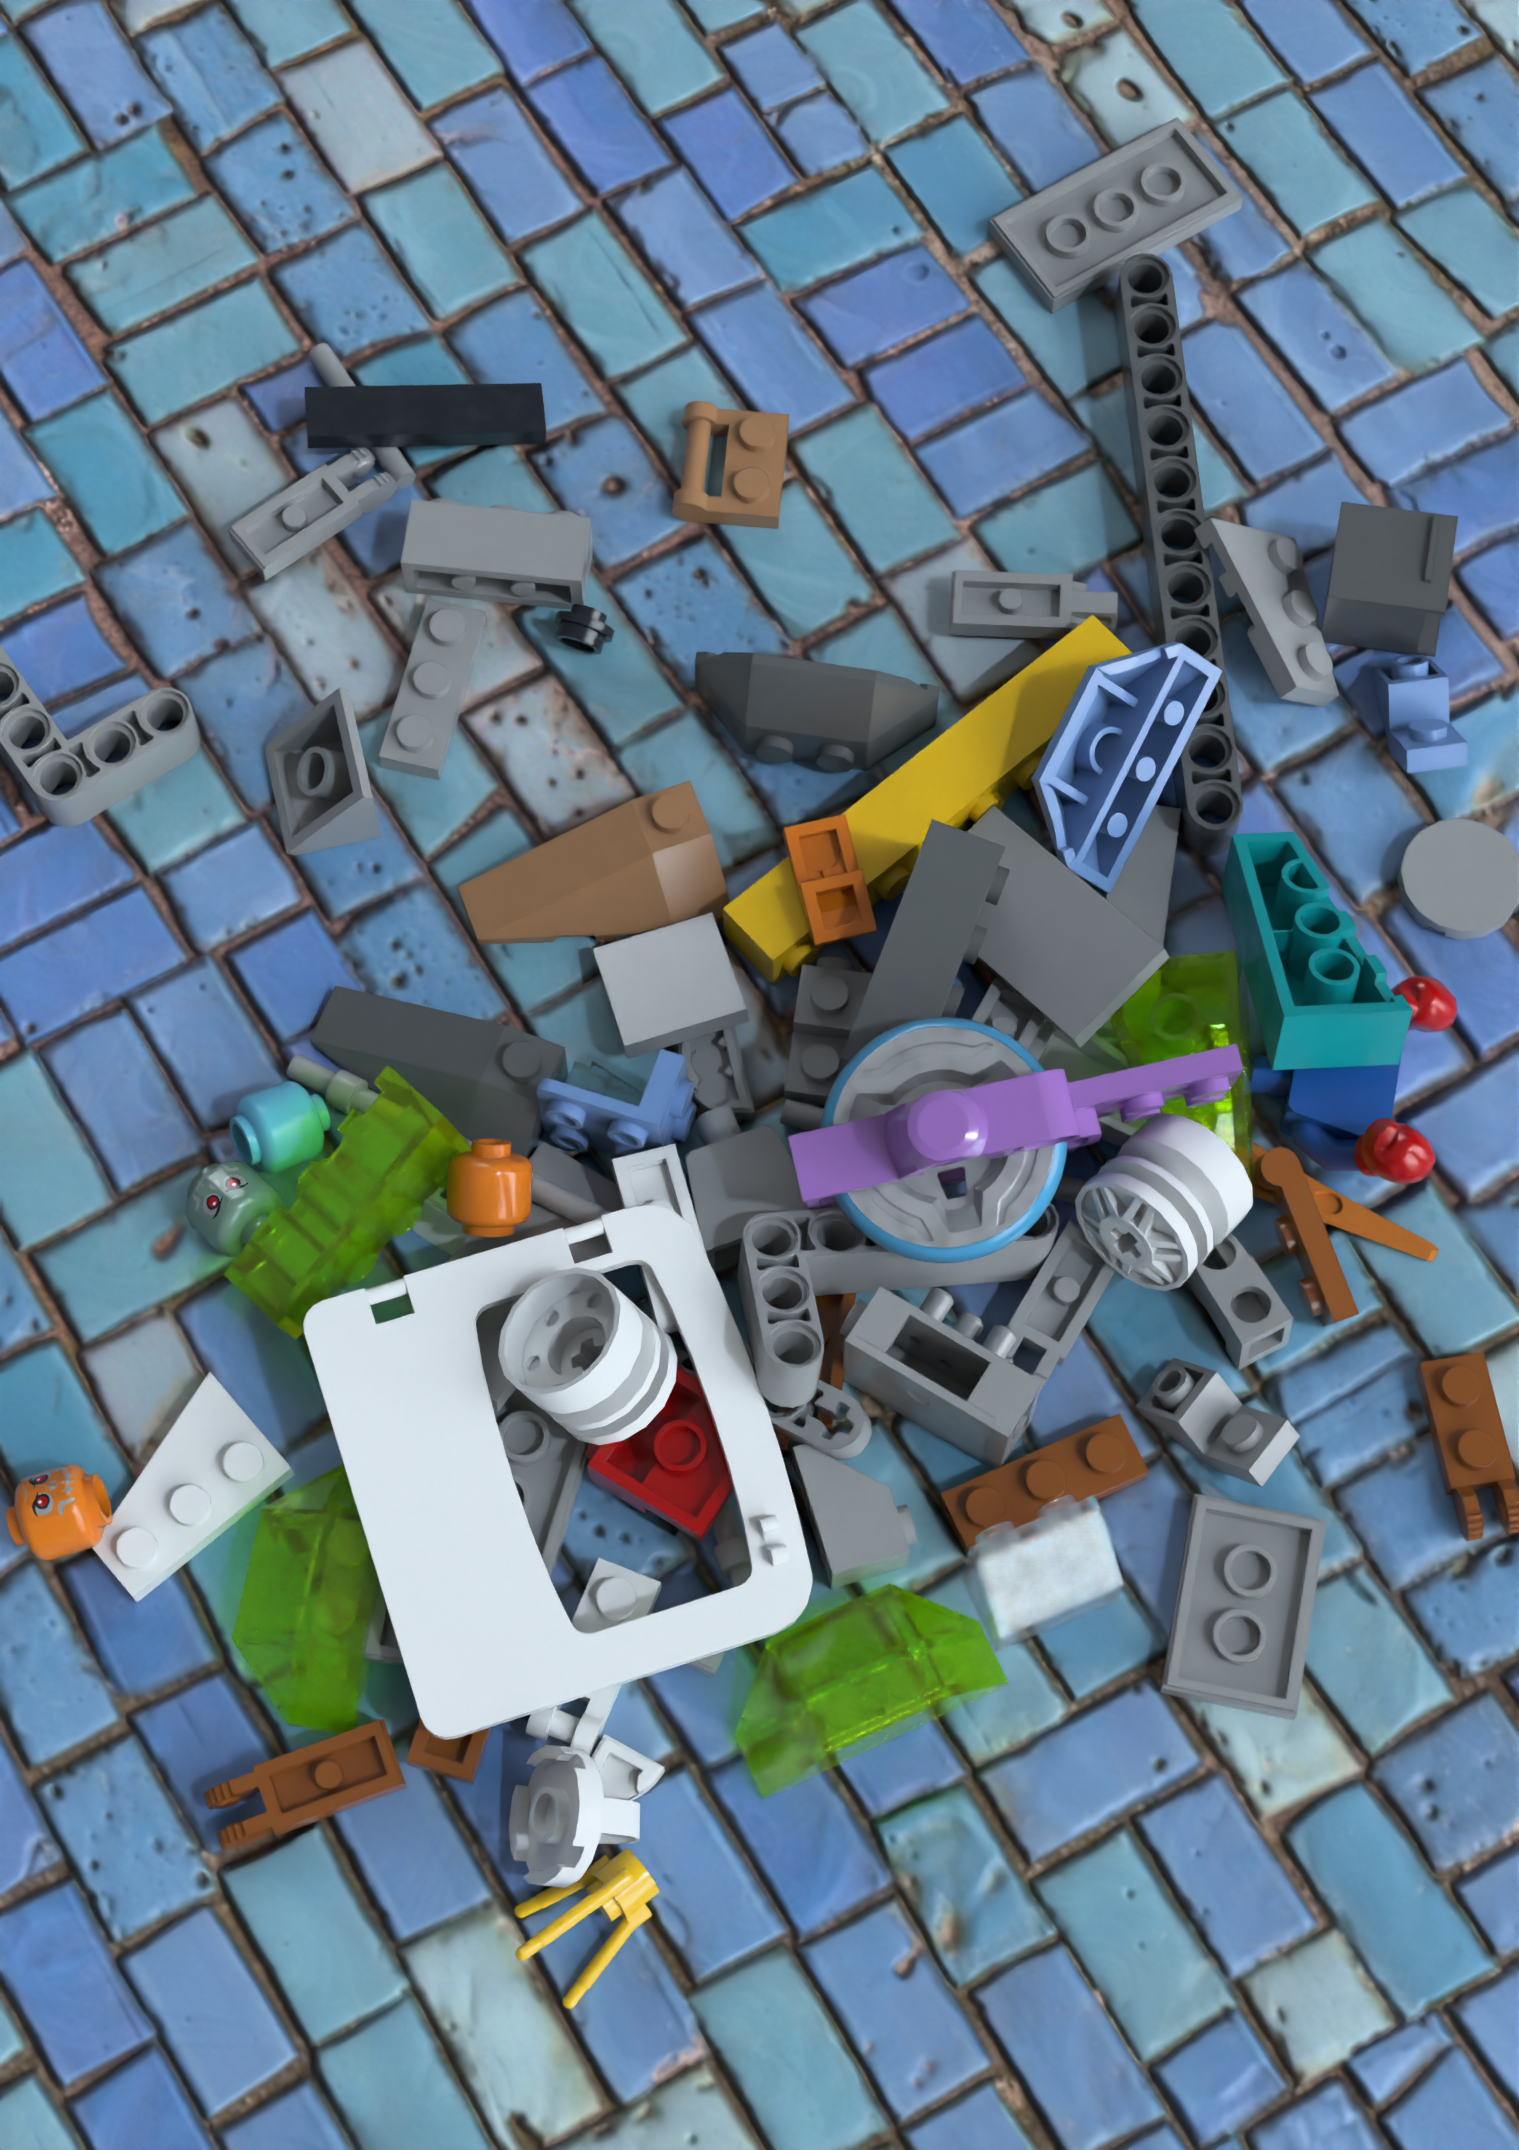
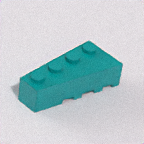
[1221,832,1413,1070]

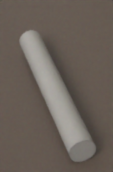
[308,343,416,489]

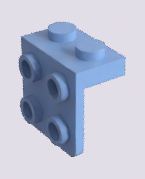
[536,1048,697,1159]

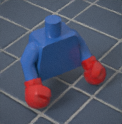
[1248,976,1457,1184]

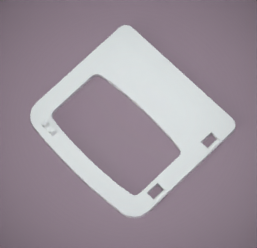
[303,1204,813,1740]

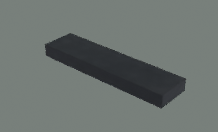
[304,383,546,448]

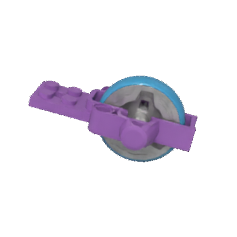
[788,1017,1243,1263]

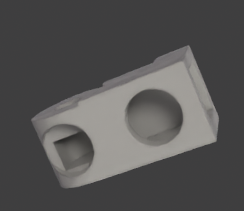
[1187,1233,1293,1370]

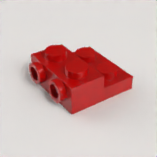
[585,1367,734,1542]

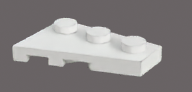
[93,1371,295,1603]

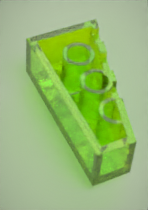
[223,1064,471,1340]

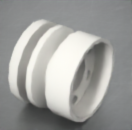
[1075,1113,1253,1291]
[498,1267,678,1445]

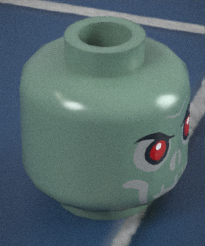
[186,1161,283,1257]

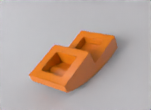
[783,814,877,947]

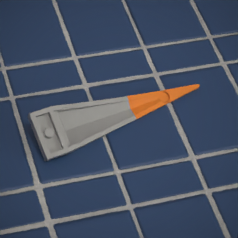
[971,976,1439,1262]

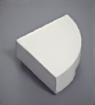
[591,1734,665,1801]

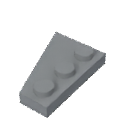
[1194,518,1339,707]

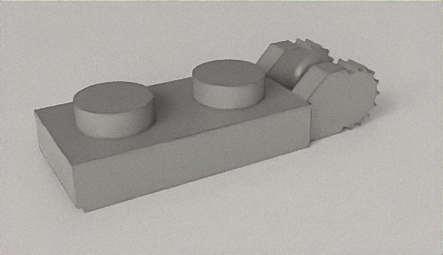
[228,447,398,581]
[1005,1221,1116,1392]

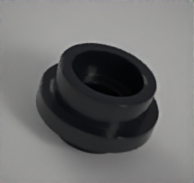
[554,604,614,654]

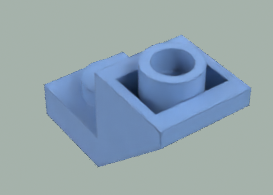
[1372,654,1468,774]

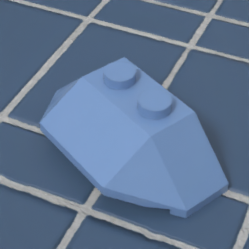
[1032,641,1222,894]

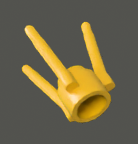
[514,1848,659,2009]

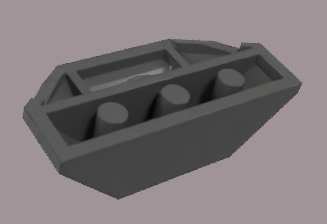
[695,652,940,773]

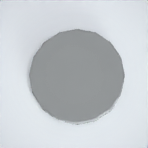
[1397,818,1519,940]

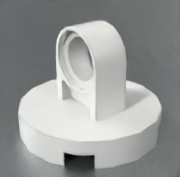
[509,1745,640,1888]

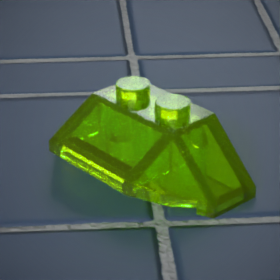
[232,1463,379,1734]
[734,1583,1008,1800]

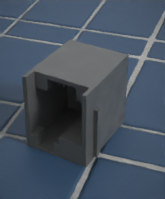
[1322,502,1458,657]

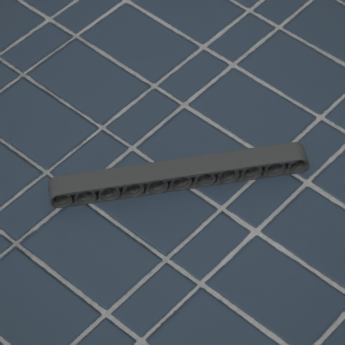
[1114,253,1243,856]

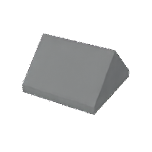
[264,688,382,856]

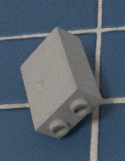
[839,1286,1043,1470]

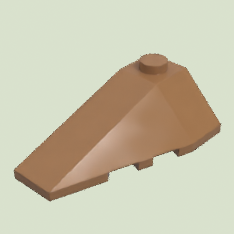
[457,780,730,945]

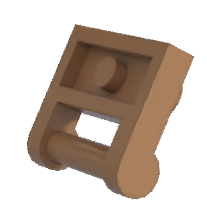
[672,401,789,529]

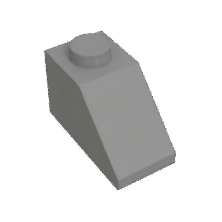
[792,1444,918,1589]

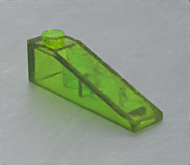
[1111,950,1253,1193]

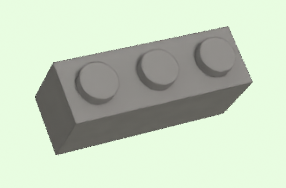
[400,498,594,610]

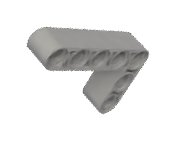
[0,645,201,827]
[737,1199,1059,1408]

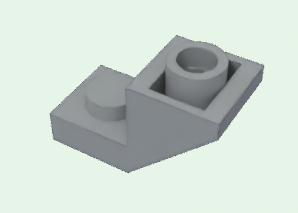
[1135,1357,1300,1487]

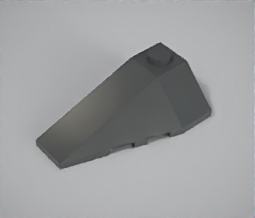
[310,986,568,1159]

